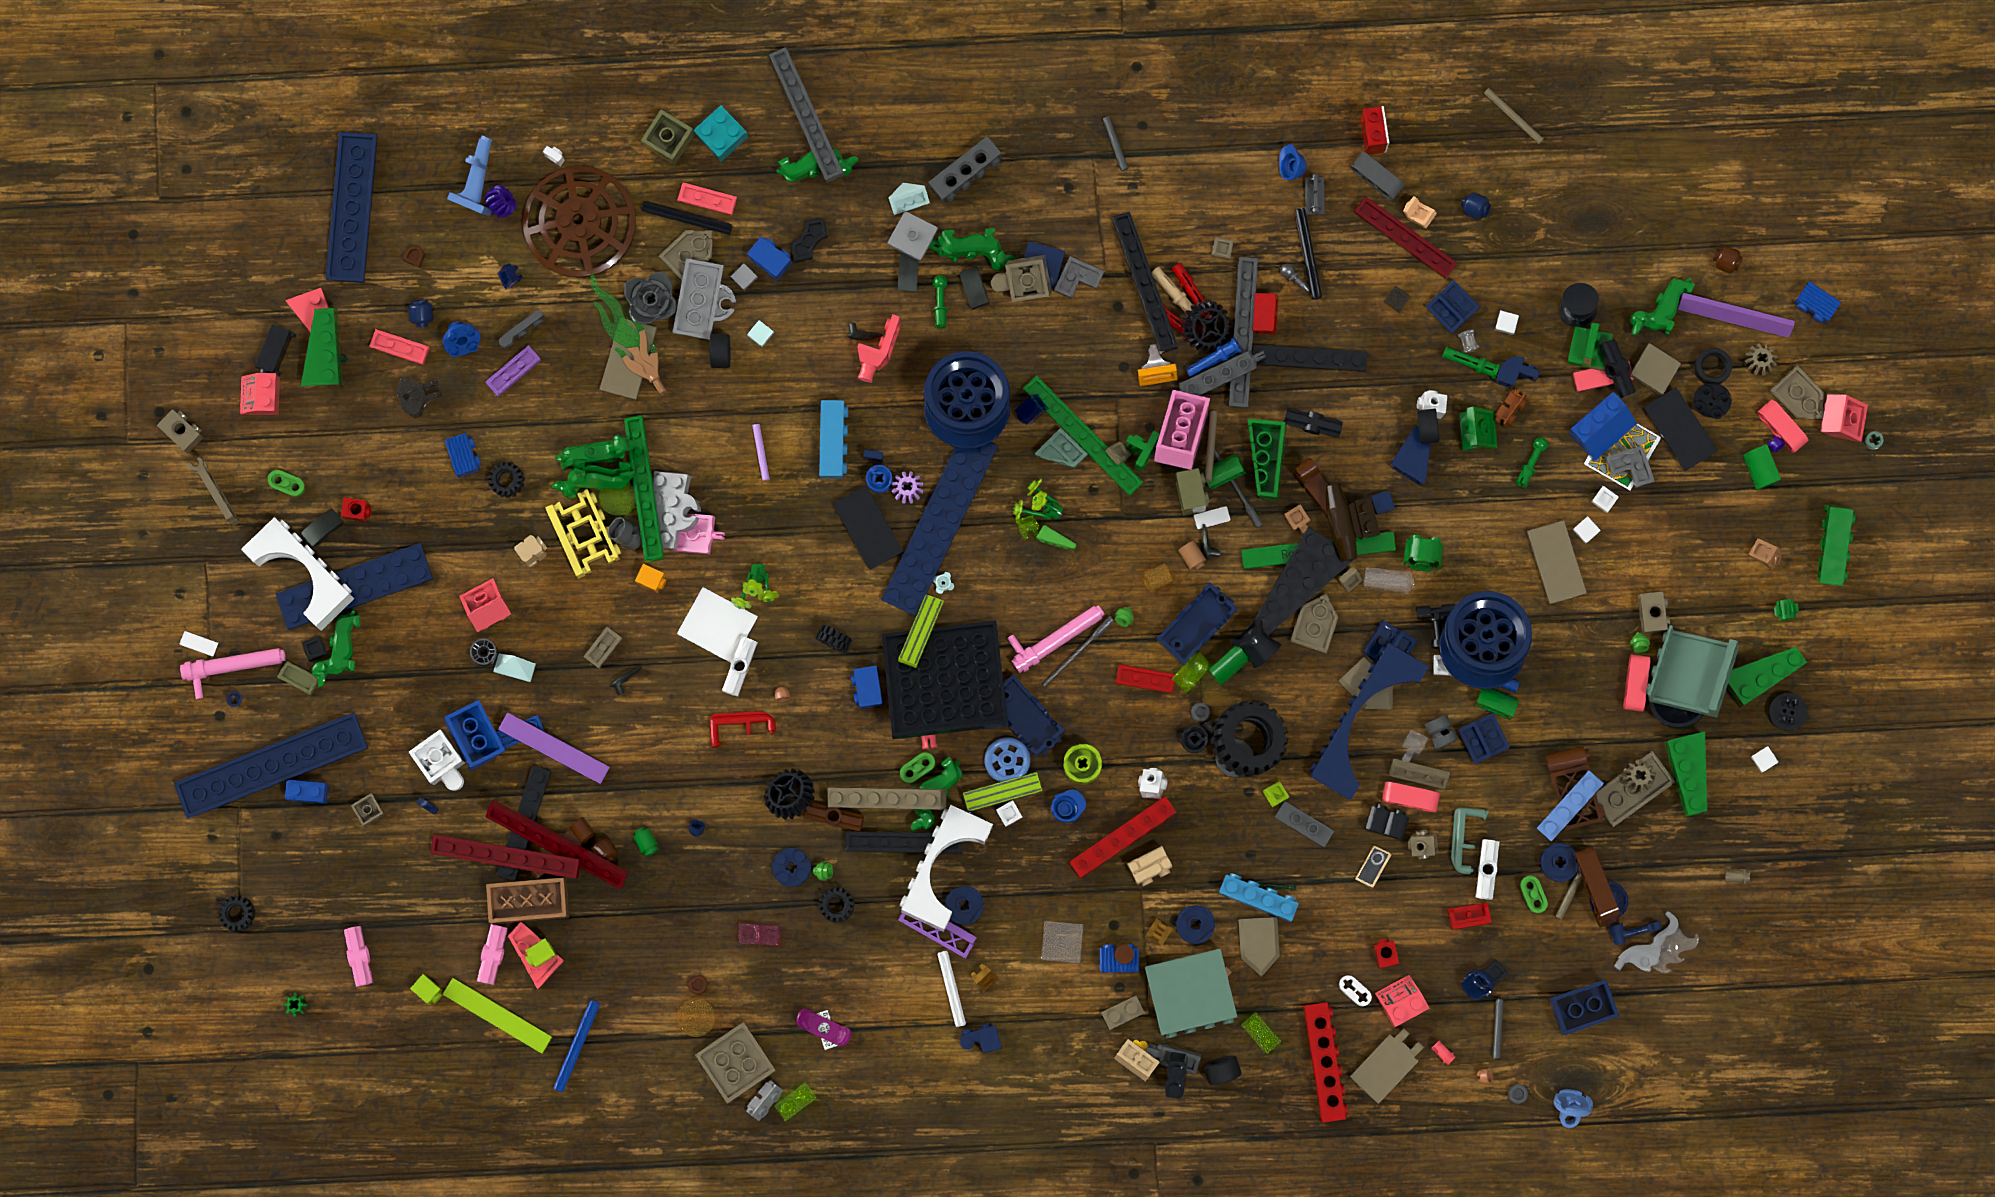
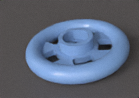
[984,737,1030,782]

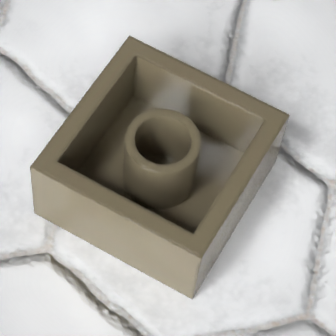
[351,793,385,827]

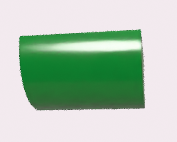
[1742,444,1781,491]
[1202,453,1246,490]
[1208,647,1249,686]
[1475,688,1519,720]

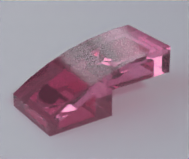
[738,924,781,946]

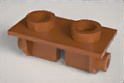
[1494,389,1527,429]

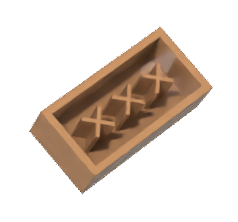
[486,878,569,924]

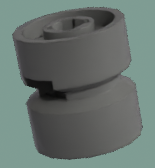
[608,517,642,550]
[1425,715,1459,750]

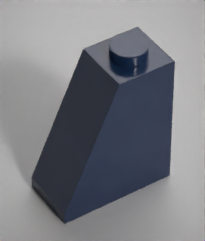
[1390,425,1430,487]

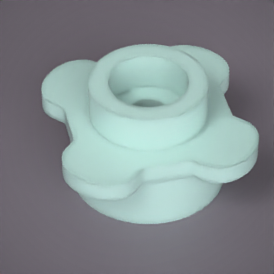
[933,572,954,594]

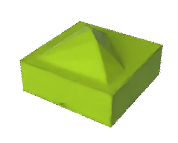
[1263,781,1289,807]

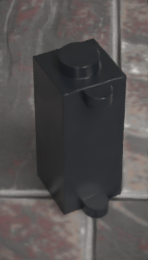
[255,324,297,376]

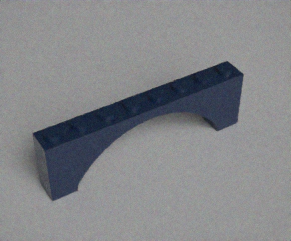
[1309,643,1429,800]

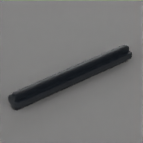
[641,201,733,235]
[1295,208,1322,300]

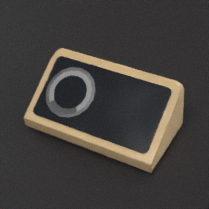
[1355,846,1392,889]

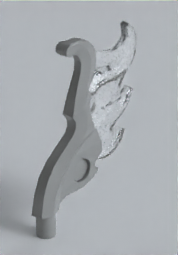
[1614,912,1699,973]

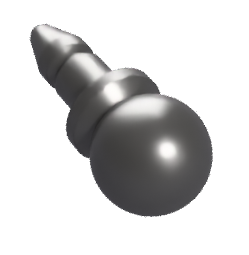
[1280,263,1310,292]

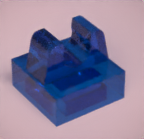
[497,264,523,290]

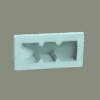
[889,183,930,215]
[493,653,536,682]

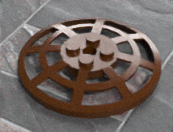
[523,166,636,278]

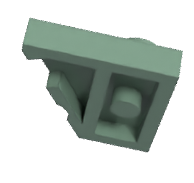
[1035,428,1088,469]

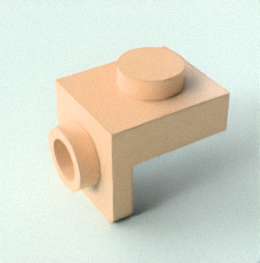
[1403,196,1437,228]

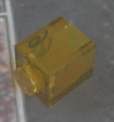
[1142,563,1173,592]

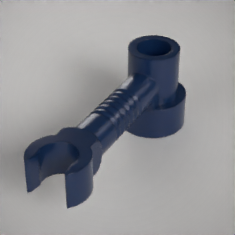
[1608,921,1662,945]

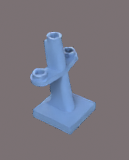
[447,136,492,216]

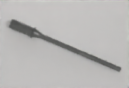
[1214,449,1263,528]
[1042,616,1115,687]

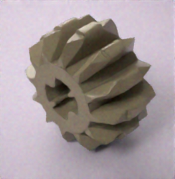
[1744,343,1778,376]
[1623,760,1656,793]

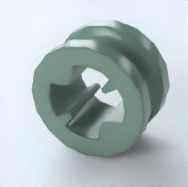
[1865,431,1884,450]

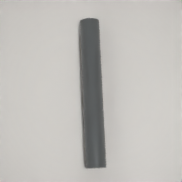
[1103,116,1128,171]
[1492,999,1504,1058]

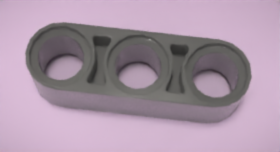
[1350,152,1405,201]

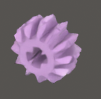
[892,472,923,504]

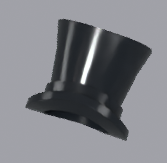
[1559,283,1599,327]
[1231,618,1281,668]

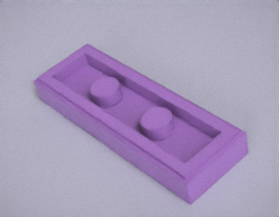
[486,345,542,397]

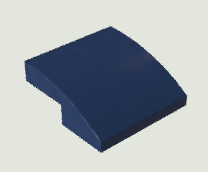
[1024,241,1065,290]
[1425,280,1480,333]
[1362,620,1417,662]
[1458,713,1510,764]

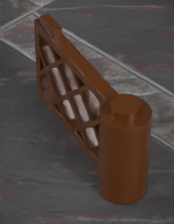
[1546,746,1606,830]

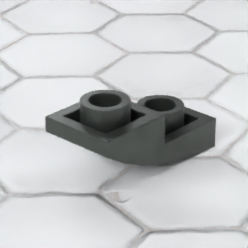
[898,252,919,291]
[959,266,990,310]
[301,508,344,548]

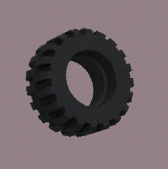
[1210,700,1288,777]

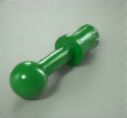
[932,275,948,329]
[1515,437,1548,488]

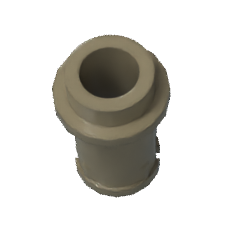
[1725,869,1750,884]

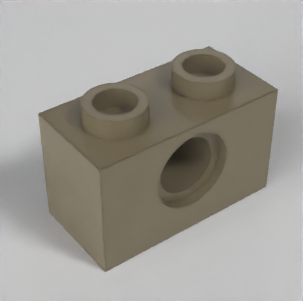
[157,409,204,454]
[1637,592,1670,634]

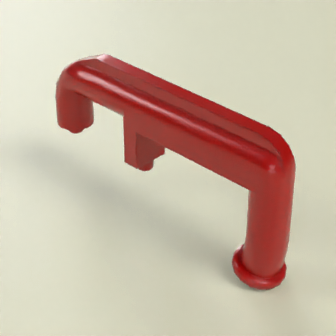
[710,711,776,748]

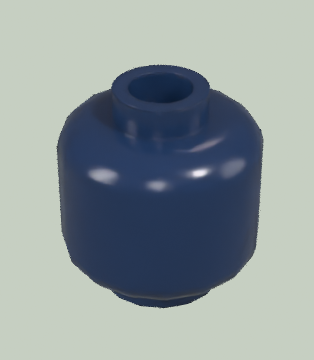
[1461,192,1491,220]
[408,300,434,327]

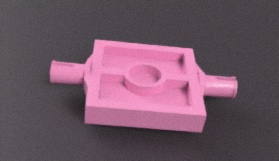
[673,513,725,555]

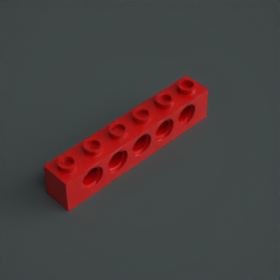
[1069,796,1176,879]
[1303,1002,1348,1123]

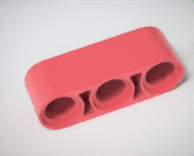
[1757,399,1809,453]
[1623,654,1650,712]
[1381,782,1440,813]

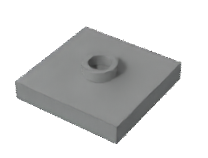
[887,211,939,262]

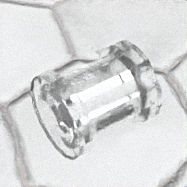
[1458,329,1480,353]

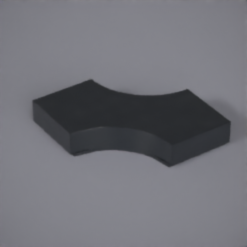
[790,218,828,263]

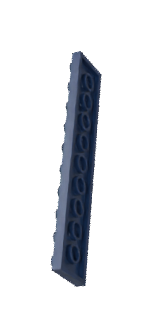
[881,442,999,617]
[174,713,369,819]

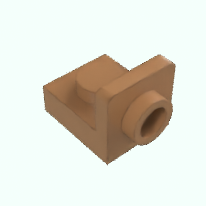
[1748,539,1782,570]

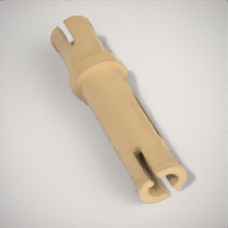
[1152,267,1193,316]

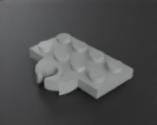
[673,258,736,340]
[640,471,701,550]

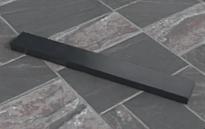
[1111,211,1178,354]

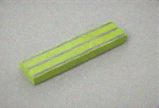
[898,594,944,668]
[963,772,1042,812]

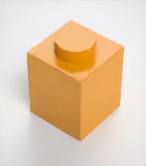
[635,564,667,593]

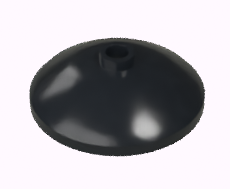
[1650,702,1704,728]

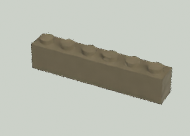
[828,786,946,809]

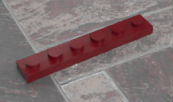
[1354,196,1457,279]

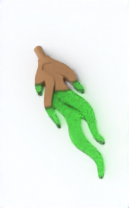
[591,273,666,395]

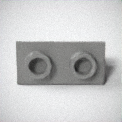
[746,1080,784,1121]

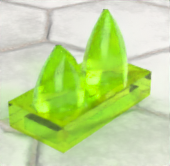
[1172,652,1212,693]
[1241,1012,1281,1054]
[774,1082,817,1121]

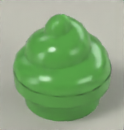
[1115,607,1134,627]
[1630,632,1650,653]
[812,861,833,881]

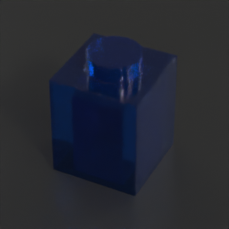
[1014,394,1049,425]

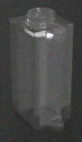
[1362,567,1415,594]

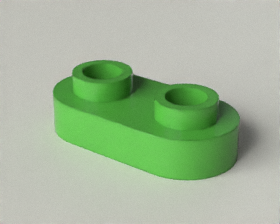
[268,470,305,497]
[900,753,935,783]
[1520,876,1548,914]

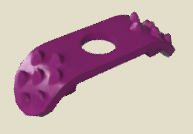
[796,1008,852,1047]

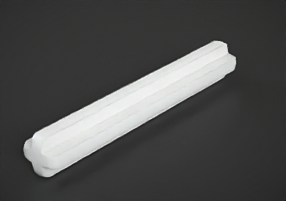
[938,951,966,1027]

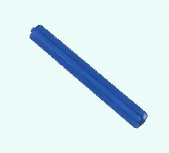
[553,1000,600,1092]

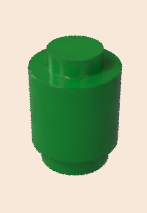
[633,827,659,857]

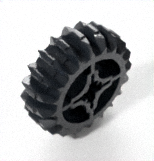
[1181,300,1232,352]
[763,768,815,820]

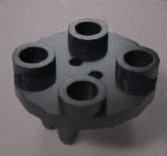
[1693,383,1732,419]
[1769,693,1807,731]

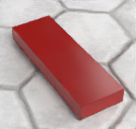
[1116,664,1176,694]

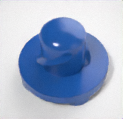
[442,321,480,357]

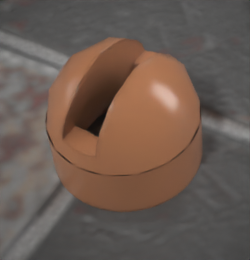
[775,687,791,702]
[1477,1069,1493,1085]

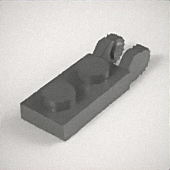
[498,310,545,349]

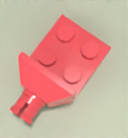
[858,314,901,383]

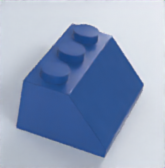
[1568,392,1637,461]
[444,700,505,772]

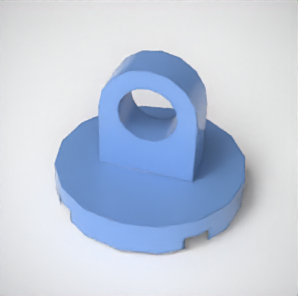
[1554,1089,1593,1128]

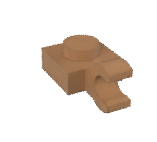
[1284,504,1310,536]

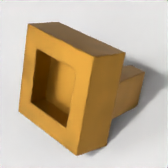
[1146,918,1172,945]
[971,964,998,991]

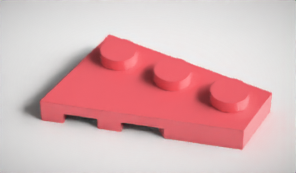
[285,288,329,332]
[508,922,564,990]

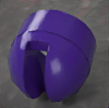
[1768,436,1785,453]

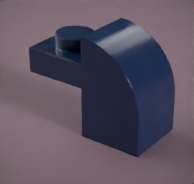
[1494,356,1540,389]

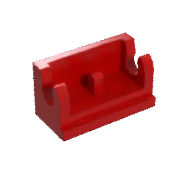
[1253,293,1279,335]
[1448,902,1492,930]

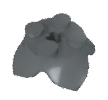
[624,272,676,324]

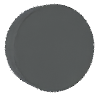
[1191,702,1210,722]
[1508,1084,1528,1104]

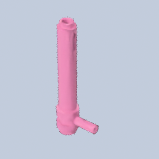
[1008,605,1104,673]
[180,648,286,699]

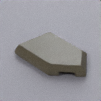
[659,230,713,280]
[1770,365,1824,419]
[1290,594,1339,654]
[1339,655,1393,710]
[1238,917,1280,977]

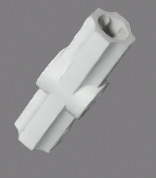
[722,637,758,697]
[1476,840,1499,900]

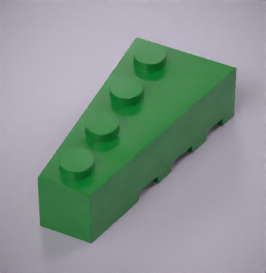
[301,307,343,386]
[1247,419,1287,501]
[1817,504,1856,586]
[1727,647,1807,708]
[1664,731,1707,818]

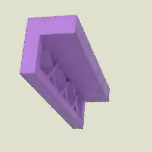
[898,913,977,959]

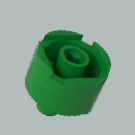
[1403,535,1444,572]

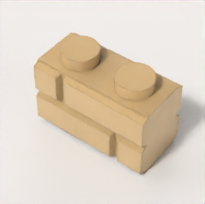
[515,535,548,568]
[1127,846,1172,886]

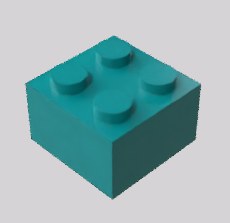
[693,105,748,163]

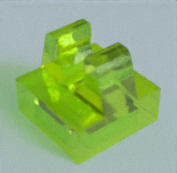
[1015,515,1039,539]

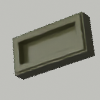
[277,660,318,696]

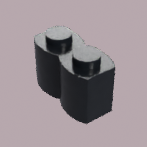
[1365,804,1409,840]
[1165,1052,1188,1099]

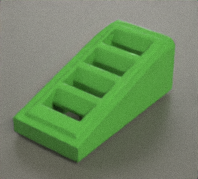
[1036,525,1077,551]

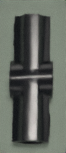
[1599,339,1636,398]
[1284,408,1343,438]

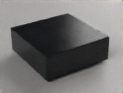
[302,636,327,661]
[1483,959,1509,987]

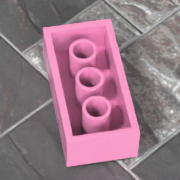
[1154,390,1210,470]

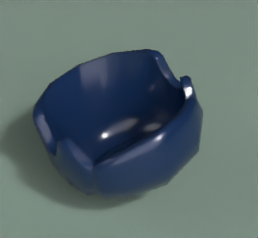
[1462,969,1494,1000]

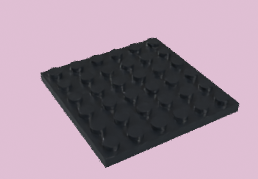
[882,620,1008,739]

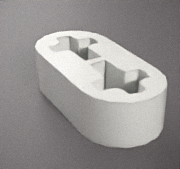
[1339,975,1372,1006]

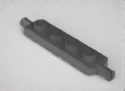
[1170,351,1266,397]

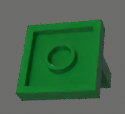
[1567,323,1613,371]
[1459,407,1497,451]
[1125,431,1160,474]

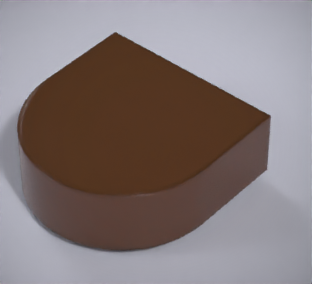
[402,245,425,268]

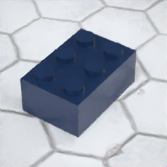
[1548,979,1619,1036]

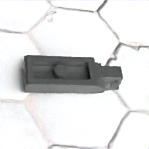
[1146,1043,1201,1074]

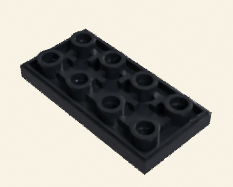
[1643,387,1718,472]
[833,485,903,570]

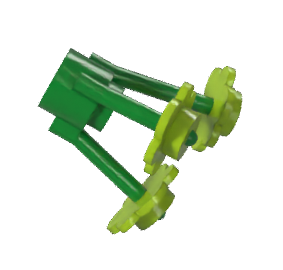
[1013,479,1063,520]
[731,564,779,610]

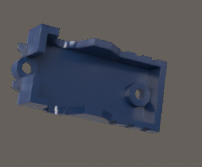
[1156,582,1238,666]
[1004,674,1065,757]

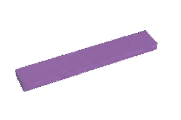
[1678,293,1795,338]
[498,712,610,784]

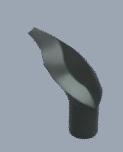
[847,323,883,340]
[1202,524,1220,560]
[610,666,642,695]

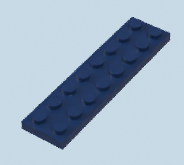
[326,132,378,283]
[276,543,434,630]

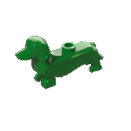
[776,142,859,182]
[938,228,1016,271]
[1630,277,1695,336]
[555,434,638,470]
[552,460,635,499]
[312,610,361,688]
[911,757,962,831]

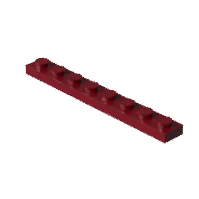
[485,799,629,890]
[430,834,581,879]

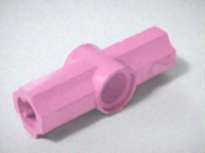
[477,924,508,985]
[344,926,373,987]

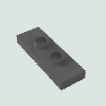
[1275,801,1334,848]

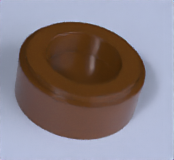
[1114,945,1134,964]
[688,975,708,995]

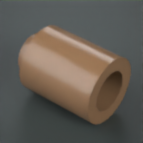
[1178,541,1206,571]

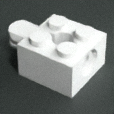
[409,730,465,791]

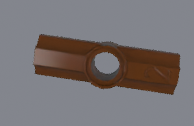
[804,802,864,832]

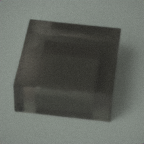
[1384,286,1411,313]

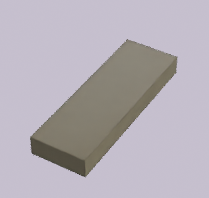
[1389,759,1450,789]

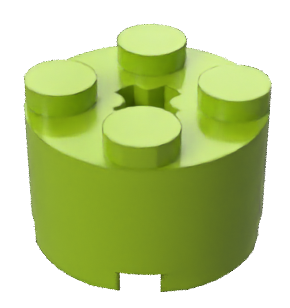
[1063,744,1102,785]

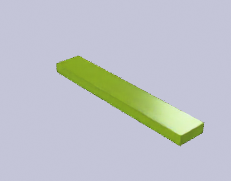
[443,978,553,1054]

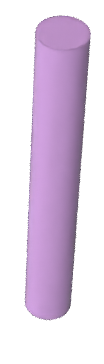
[752,424,770,481]

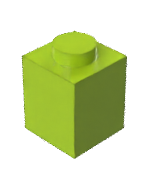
[525,938,558,968]
[410,974,443,1005]

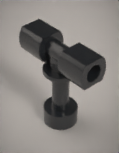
[1416,603,1455,649]

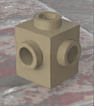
[1408,830,1438,859]

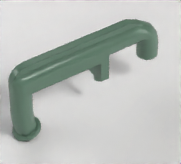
[1451,807,1489,875]

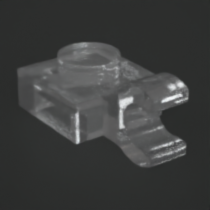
[1402,729,1428,762]

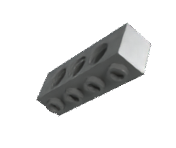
[928,136,1002,204]

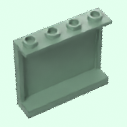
[1646,625,1739,718]
[1145,949,1237,1039]

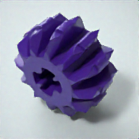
[485,185,516,218]

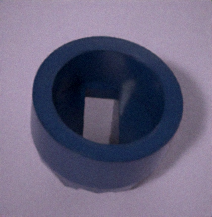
[226,691,242,707]
[689,820,705,837]

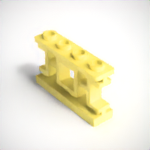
[545,489,621,579]

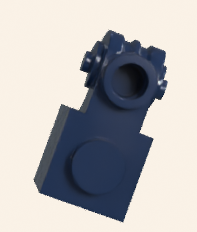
[960,1023,1002,1054]

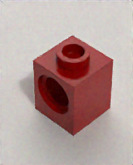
[341,497,372,522]
[1374,938,1399,969]

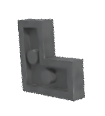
[1054,256,1104,299]
[1605,445,1655,488]

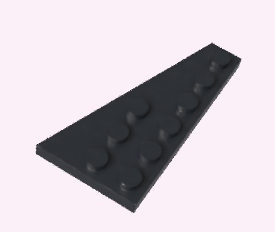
[1251,527,1358,635]

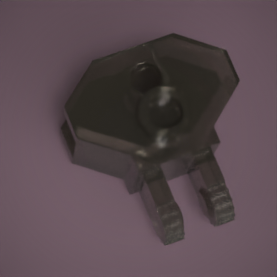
[396,377,443,418]

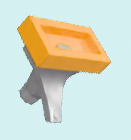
[1138,344,1177,386]

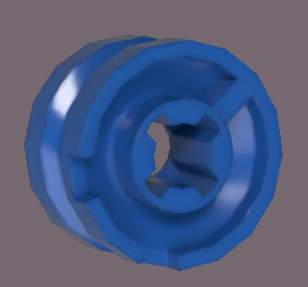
[866,465,893,494]

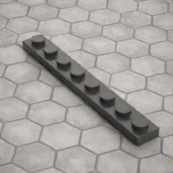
[769,47,844,183]
[1229,257,1258,409]

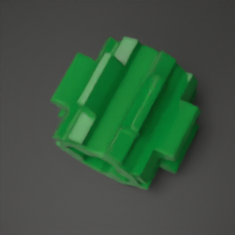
[1774,599,1799,621]
[283,993,309,1017]

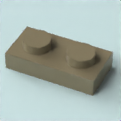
[584,627,623,669]
[1101,996,1144,1030]

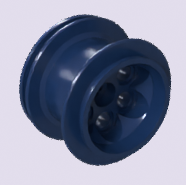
[923,351,1010,448]
[1439,591,1532,689]

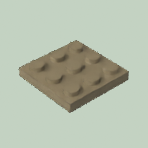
[695,1022,776,1104]

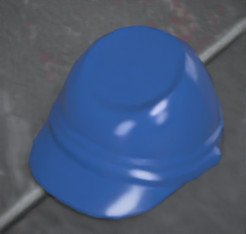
[1279,144,1307,181]
[1051,789,1086,823]

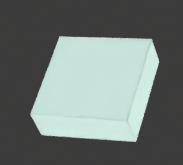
[747,320,774,347]

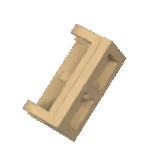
[1114,1039,1159,1082]

